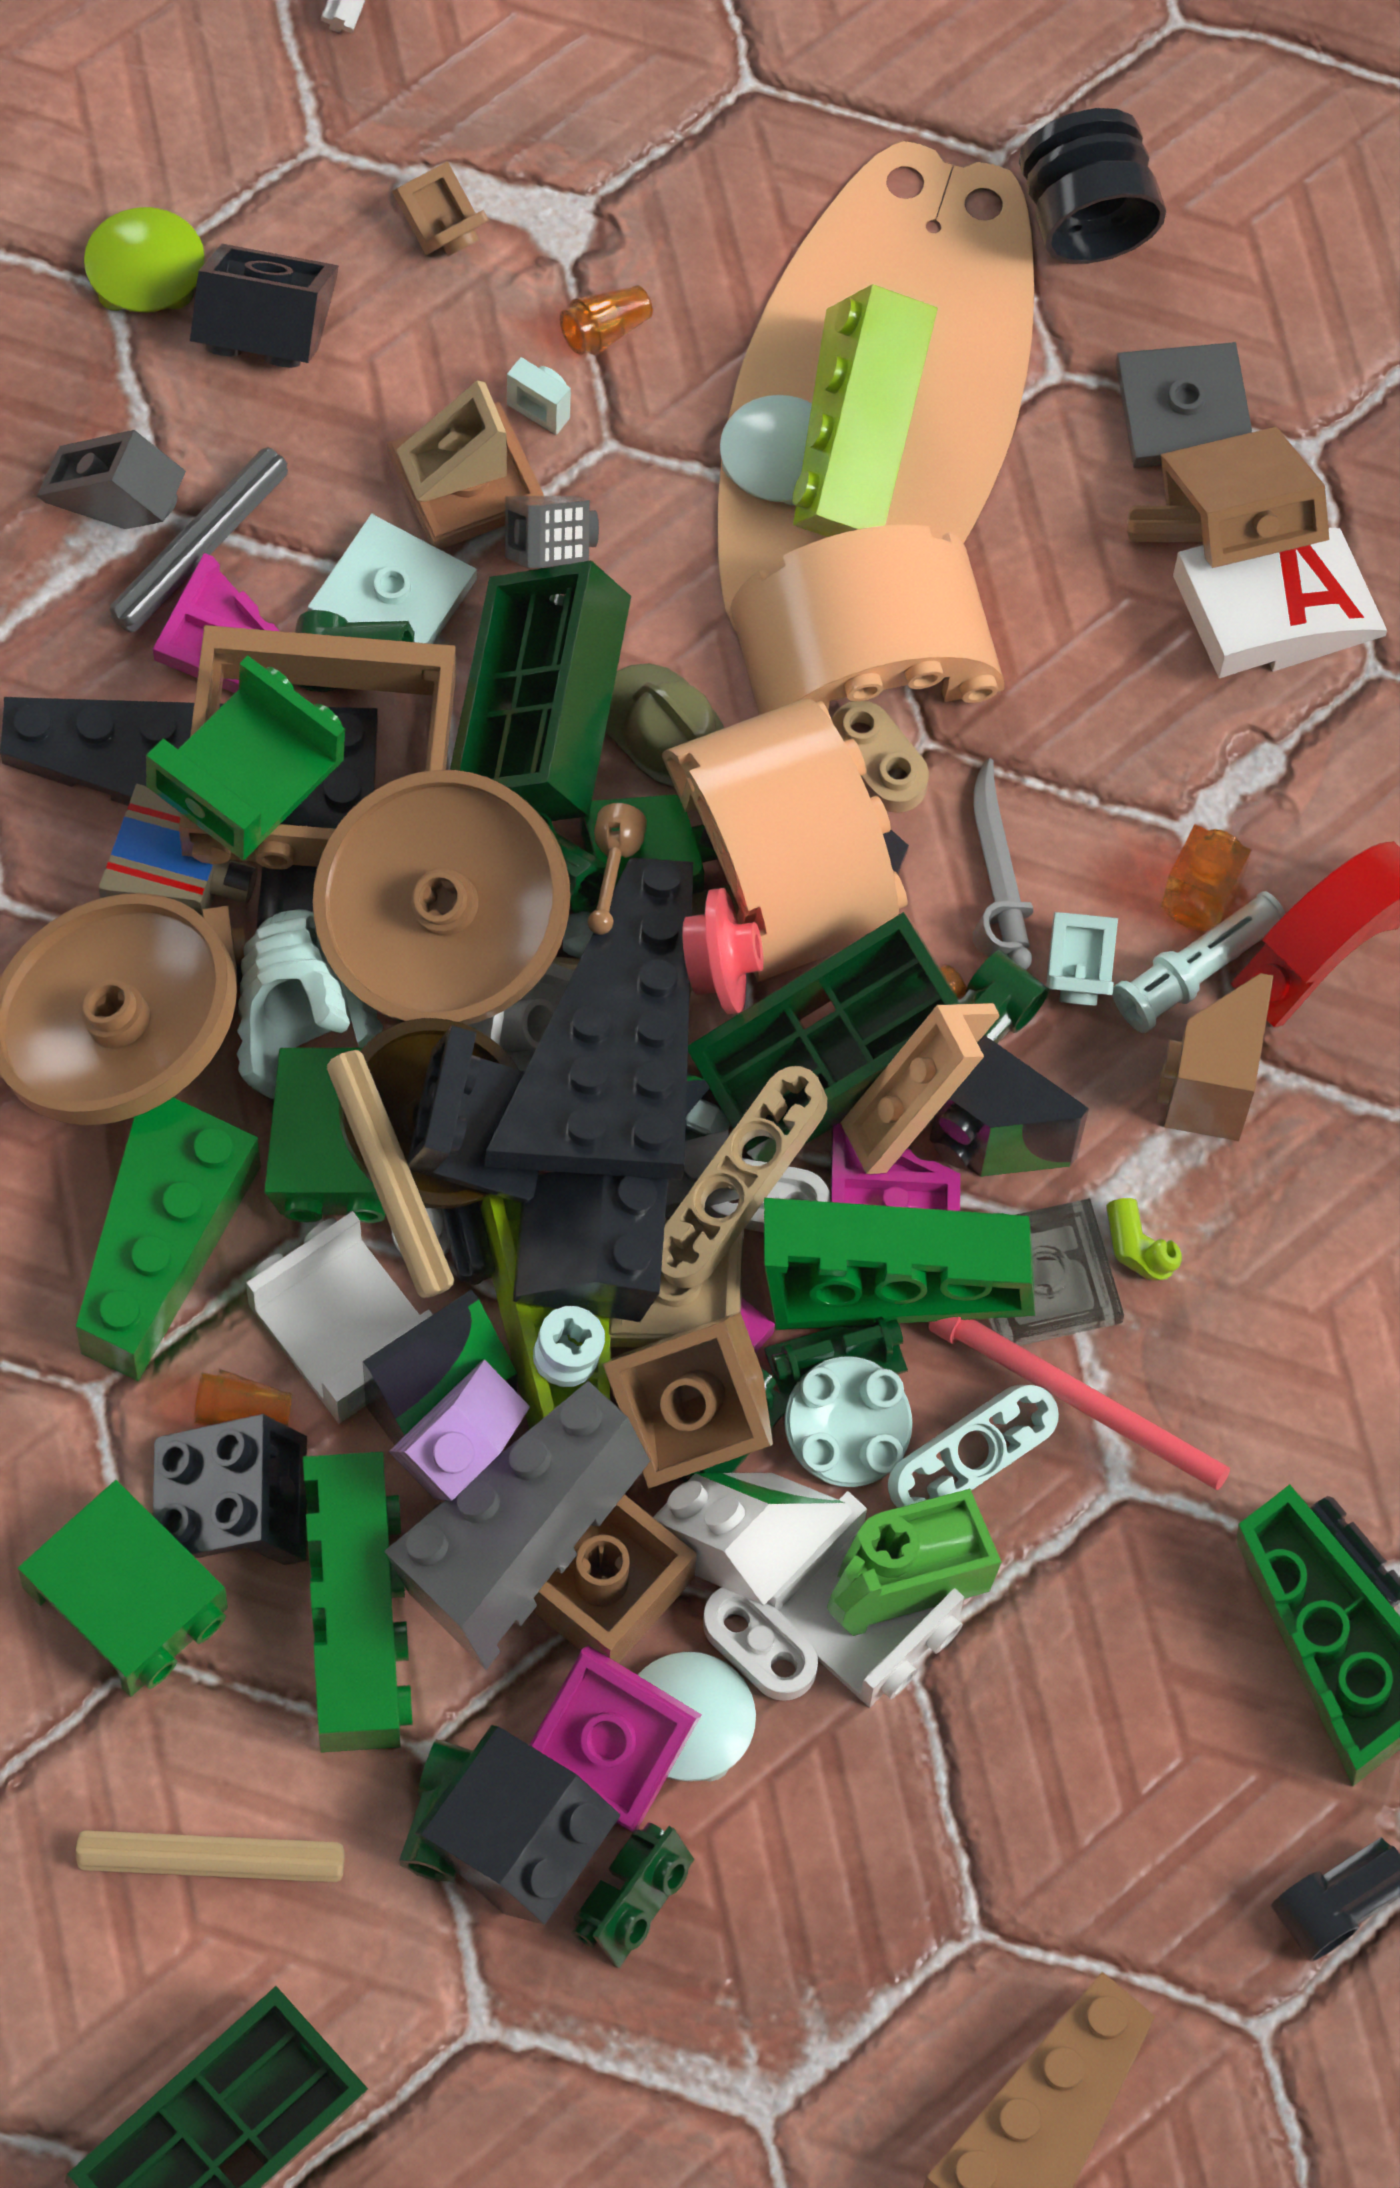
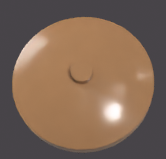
[313,770,570,1025]
[0,893,237,1125]

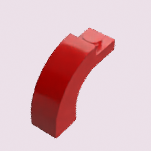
[1231,841,1400,1027]

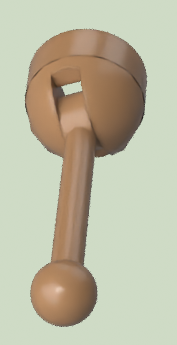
[588,803,647,935]

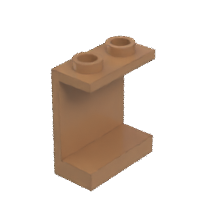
[1161,427,1330,568]

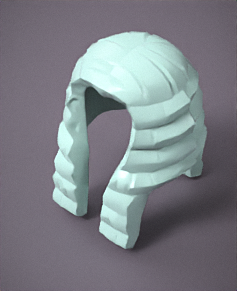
[237,909,383,1099]

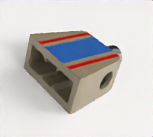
[99,784,258,917]

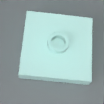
[308,514,477,644]

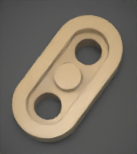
[831,701,929,813]

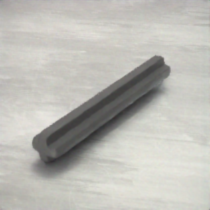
[109,447,288,633]

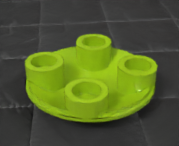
[84,207,205,312]

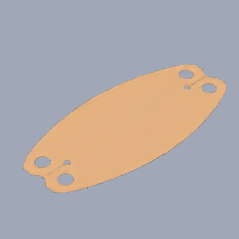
[718,141,1034,632]

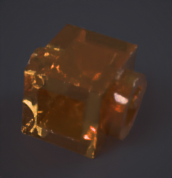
[1161,824,1252,931]

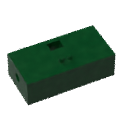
[450,560,632,821]
[688,912,962,1163]
[64,1986,368,2188]

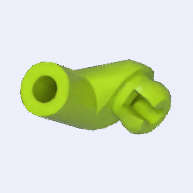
[1106,1198,1182,1281]

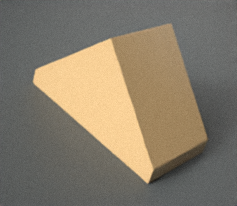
[397,381,507,502]

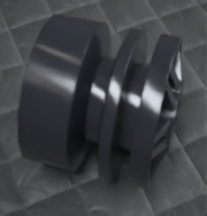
[1019,108,1166,264]

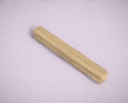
[327,1050,454,1298]
[76,1830,344,1882]

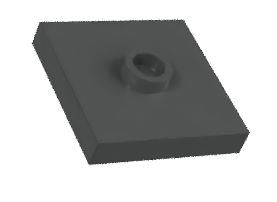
[1116,342,1252,468]

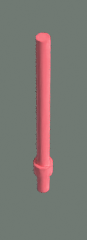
[928,1317,1230,1490]

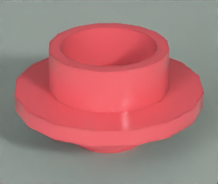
[682,888,764,1015]

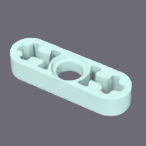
[888,1385,1059,1508]

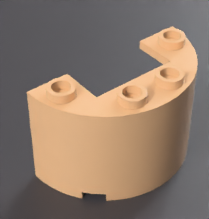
[730,524,1004,715]
[662,698,908,982]

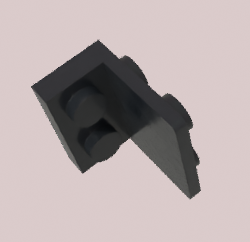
[407,1025,539,1203]
[153,1414,307,1565]

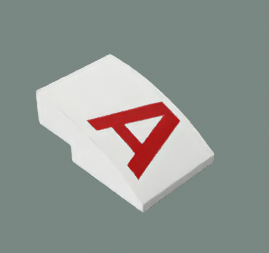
[1173,528,1387,678]

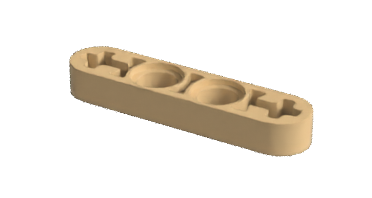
[661,1066,827,1288]

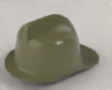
[605,663,724,787]

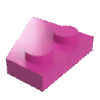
[153,553,279,693]
[830,1123,961,1211]

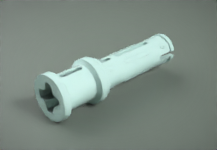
[1112,891,1285,1033]

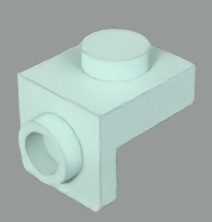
[1046,912,1118,1005]

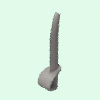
[973,758,1034,970]

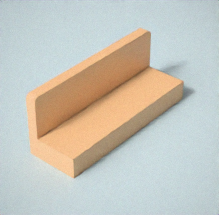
[841,1003,1000,1174]

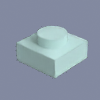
[507,357,571,435]

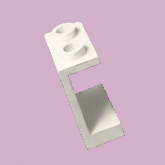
[246,1211,433,1424]
[769,1491,964,1708]

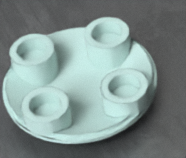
[720,395,812,505]
[785,1357,912,1487]
[638,1652,756,1782]

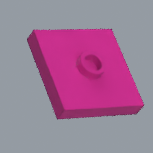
[529,1645,702,1832]

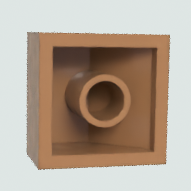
[1156,973,1273,1141]
[603,1312,773,1489]

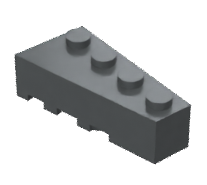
[384,1381,650,1670]

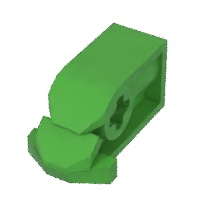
[827,1488,1002,1636]

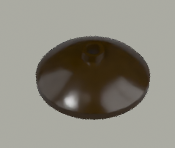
[339,1018,518,1209]

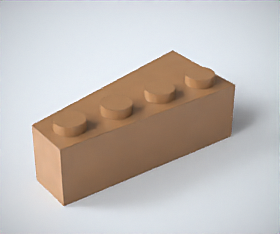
[923,1972,1155,2188]

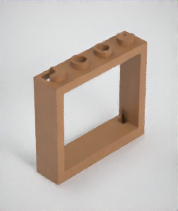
[179,625,456,869]

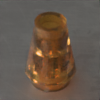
[560,285,653,355]
[193,1368,292,1426]

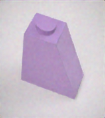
[389,1359,530,1501]

